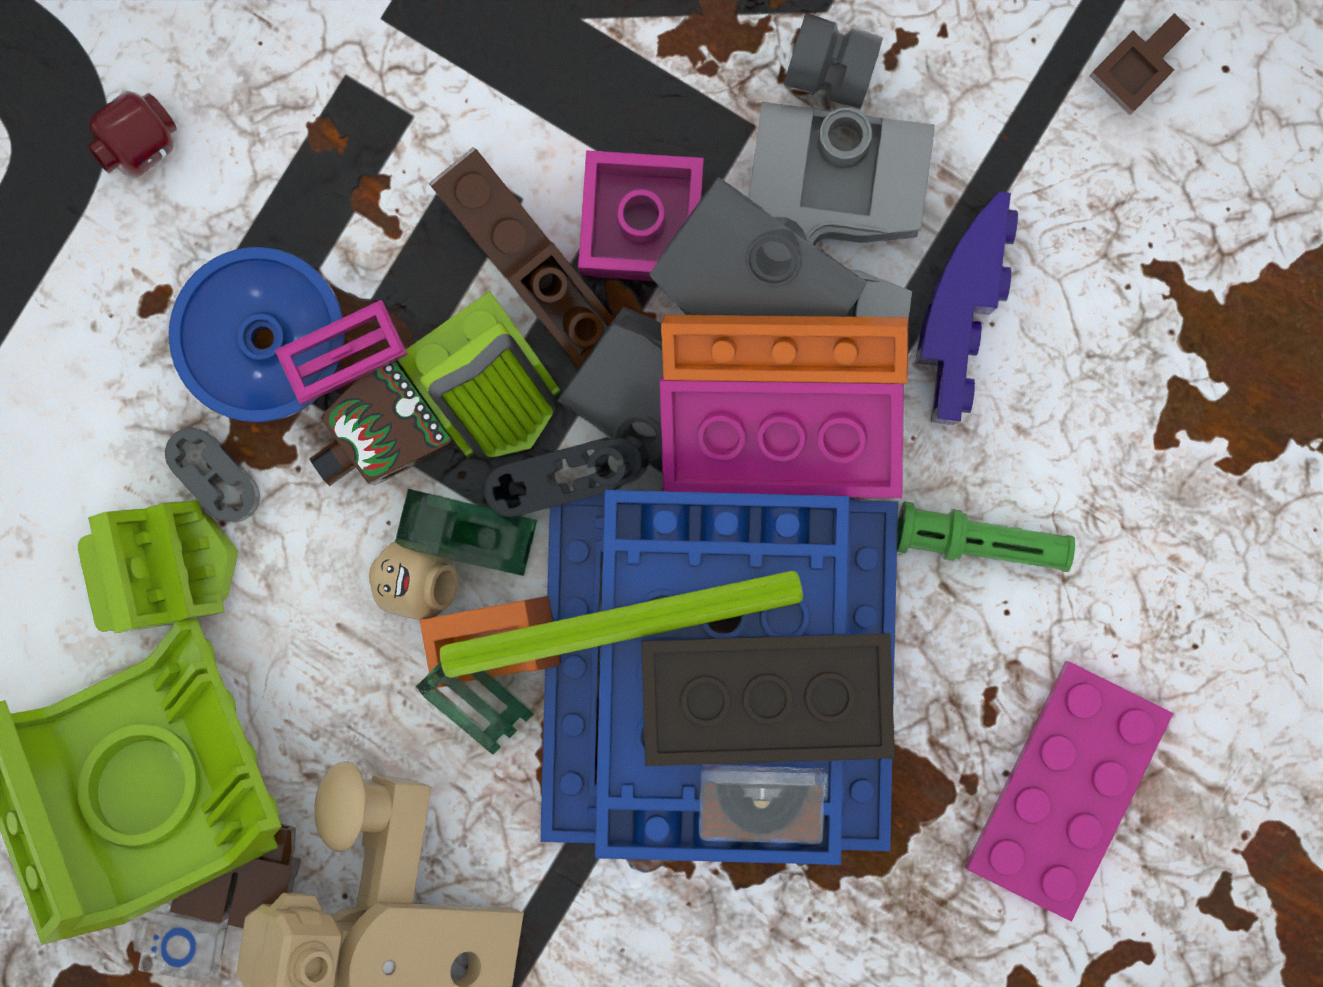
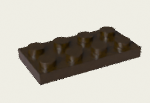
[641,633,895,766]

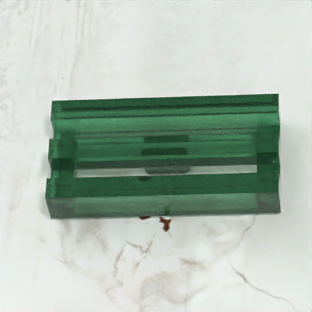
[416,662,534,755]

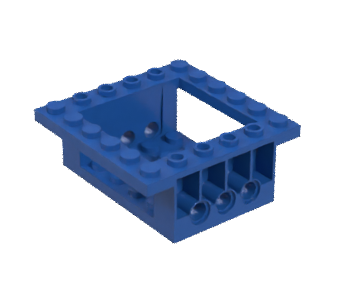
[540,490,898,865]

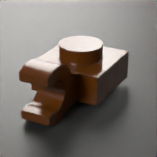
[1089,13,1191,115]

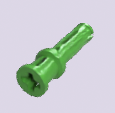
[897,501,1075,572]

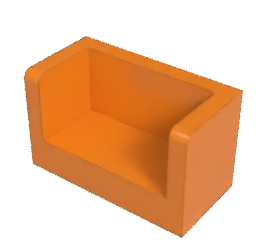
[419,596,561,688]

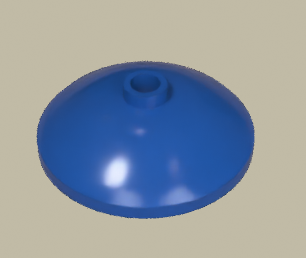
[168,247,345,423]

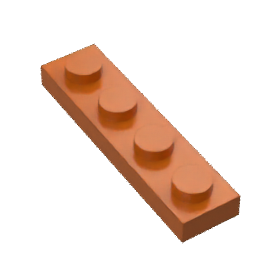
[661,315,908,384]

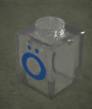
[134,904,228,983]

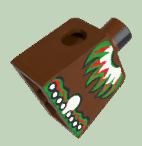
[309,361,456,486]

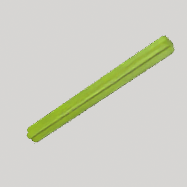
[440,571,803,678]

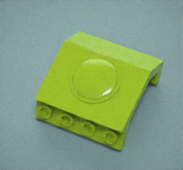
[0,618,282,945]

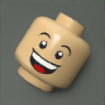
[369,540,458,620]

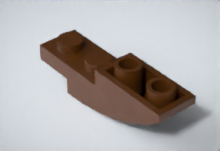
[428,147,614,368]

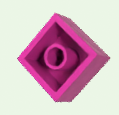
[578,150,704,281]

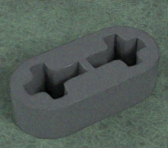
[165,427,260,522]

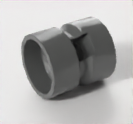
[783,13,883,110]

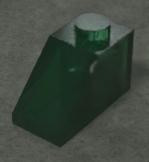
[395,489,538,576]

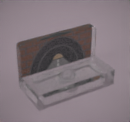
[699,765,828,844]

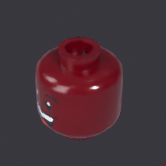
[87,91,177,178]

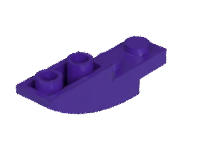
[915,191,1018,425]

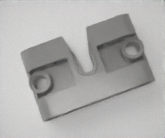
[749,102,934,319]

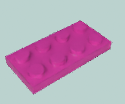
[660,374,904,498]
[964,661,1174,922]

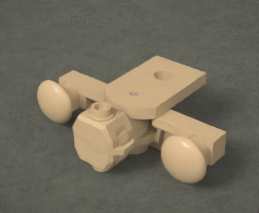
[237,761,524,987]

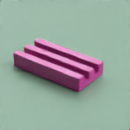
[275,300,409,405]

